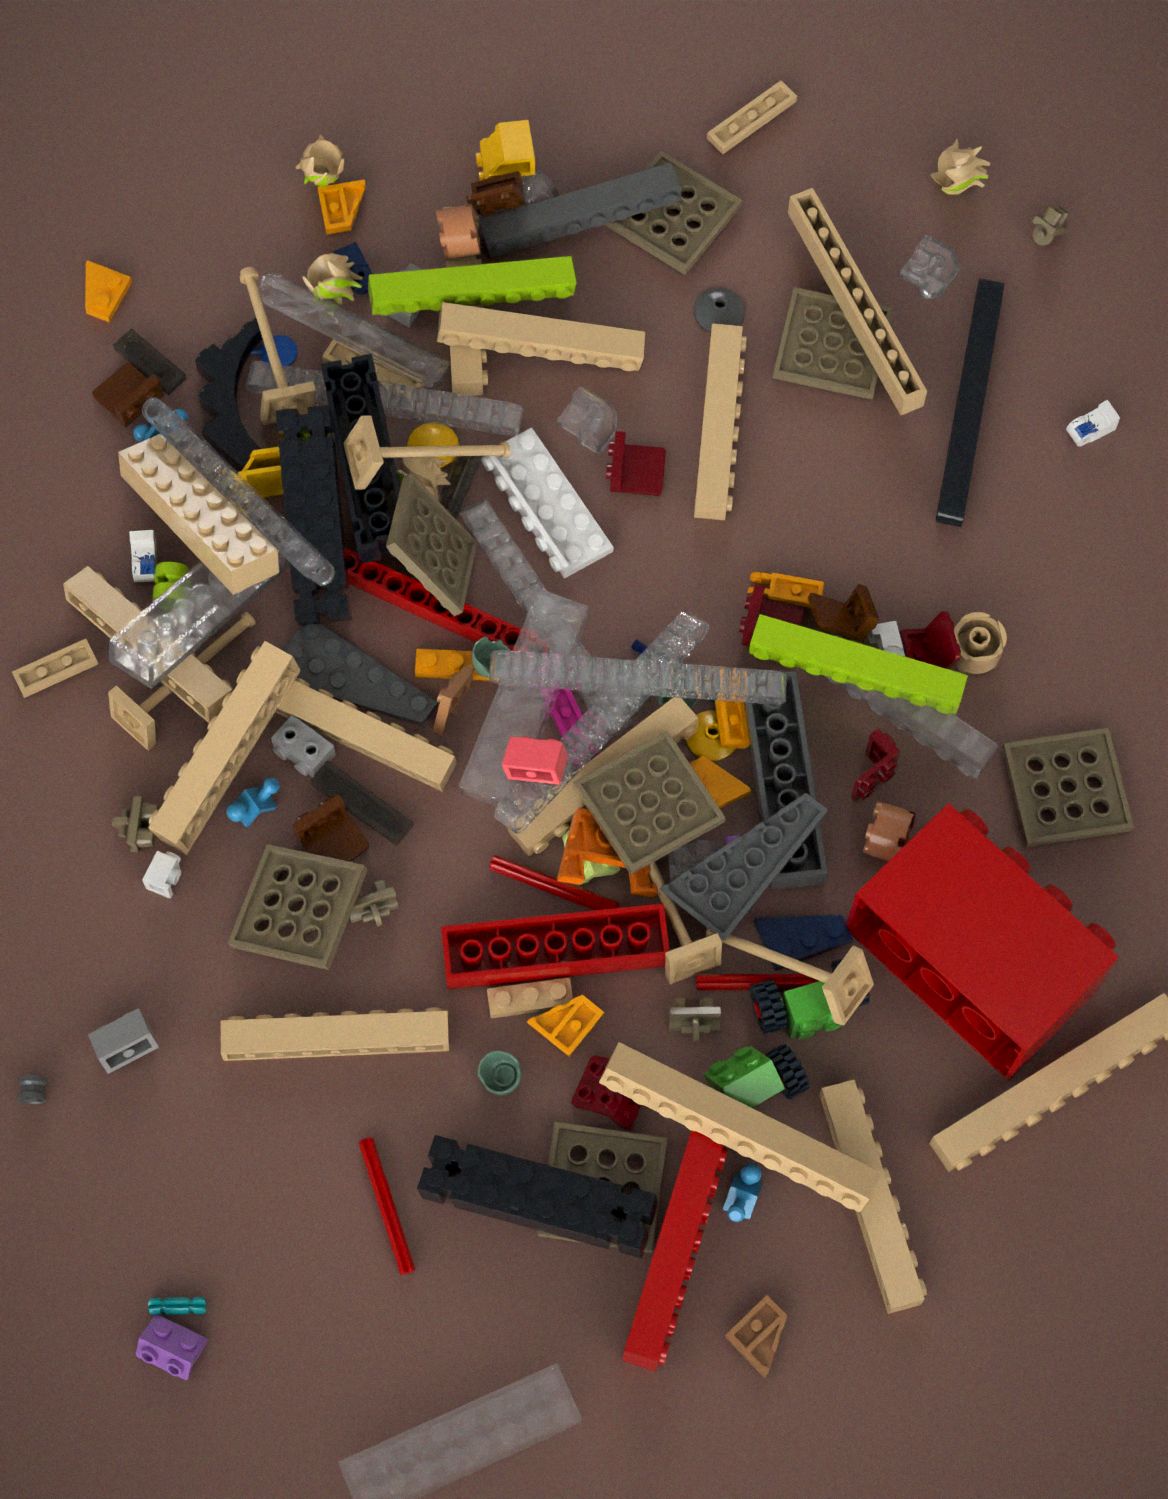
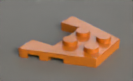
[557,807,658,898]

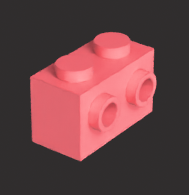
[502,736,568,785]

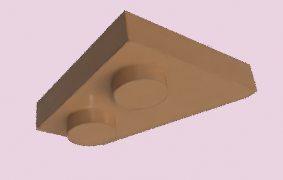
[433,665,475,736]
[725,1295,787,1378]

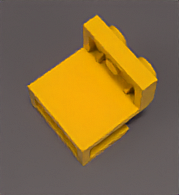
[476,120,535,181]
[232,447,283,523]

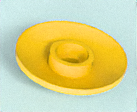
[686,710,736,761]

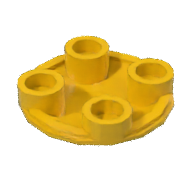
[407,422,459,468]

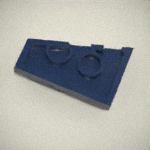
[754,914,853,971]

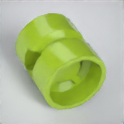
[152,562,190,610]

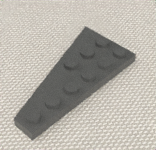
[282,624,438,726]
[659,793,828,942]

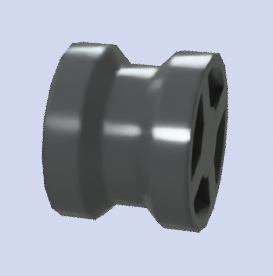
[17,1075,48,1104]

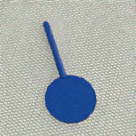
[251,335,298,368]

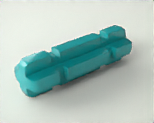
[148,1297,207,1315]

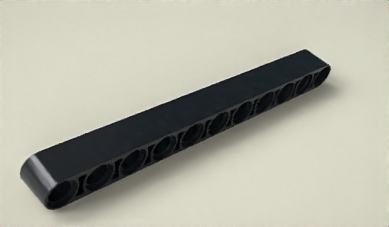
[935,278,1005,527]

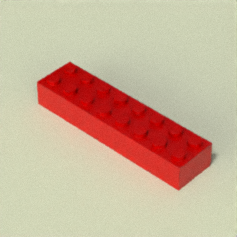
[441,903,670,990]
[622,1130,728,1372]

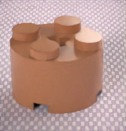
[436,204,481,260]
[863,801,916,861]

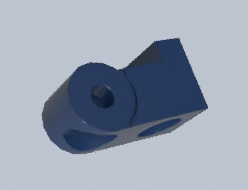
[333,242,372,294]

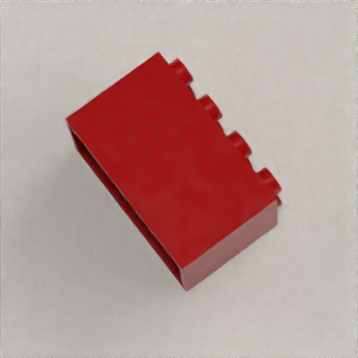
[846,803,1119,1082]

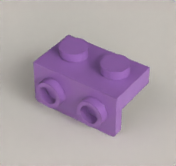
[136,1314,208,1380]

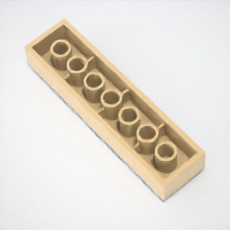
[118,432,279,595]
[148,641,301,855]

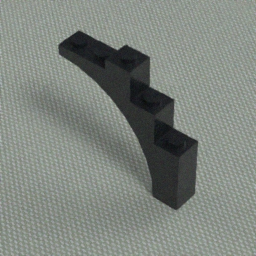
[195,318,263,472]

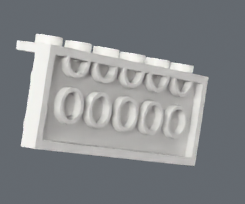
[481,428,614,579]

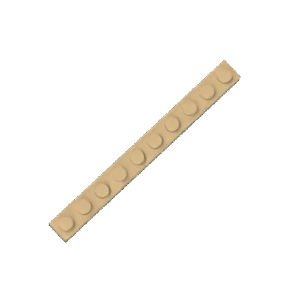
[788,188,927,416]
[929,993,1168,1172]
[599,1042,879,1212]

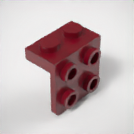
[606,431,666,496]
[738,585,804,647]
[899,611,961,669]
[851,728,900,801]
[571,1055,641,1130]

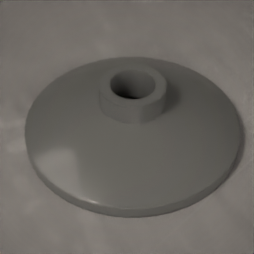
[694,288,745,332]

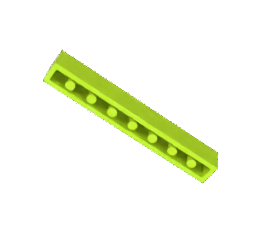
[368,256,576,316]
[749,614,968,714]

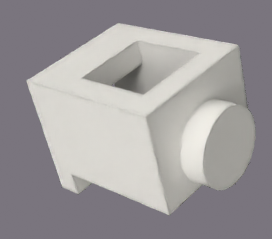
[142,851,181,899]

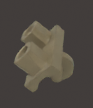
[1032,205,1070,245]
[111,796,159,852]
[349,879,399,927]
[669,998,721,1041]

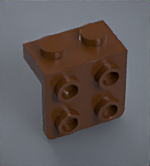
[466,171,526,216]
[92,363,164,428]
[808,584,879,643]
[292,794,369,862]

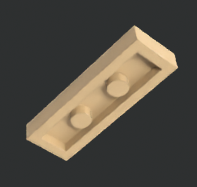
[12,638,98,698]
[487,977,573,1018]

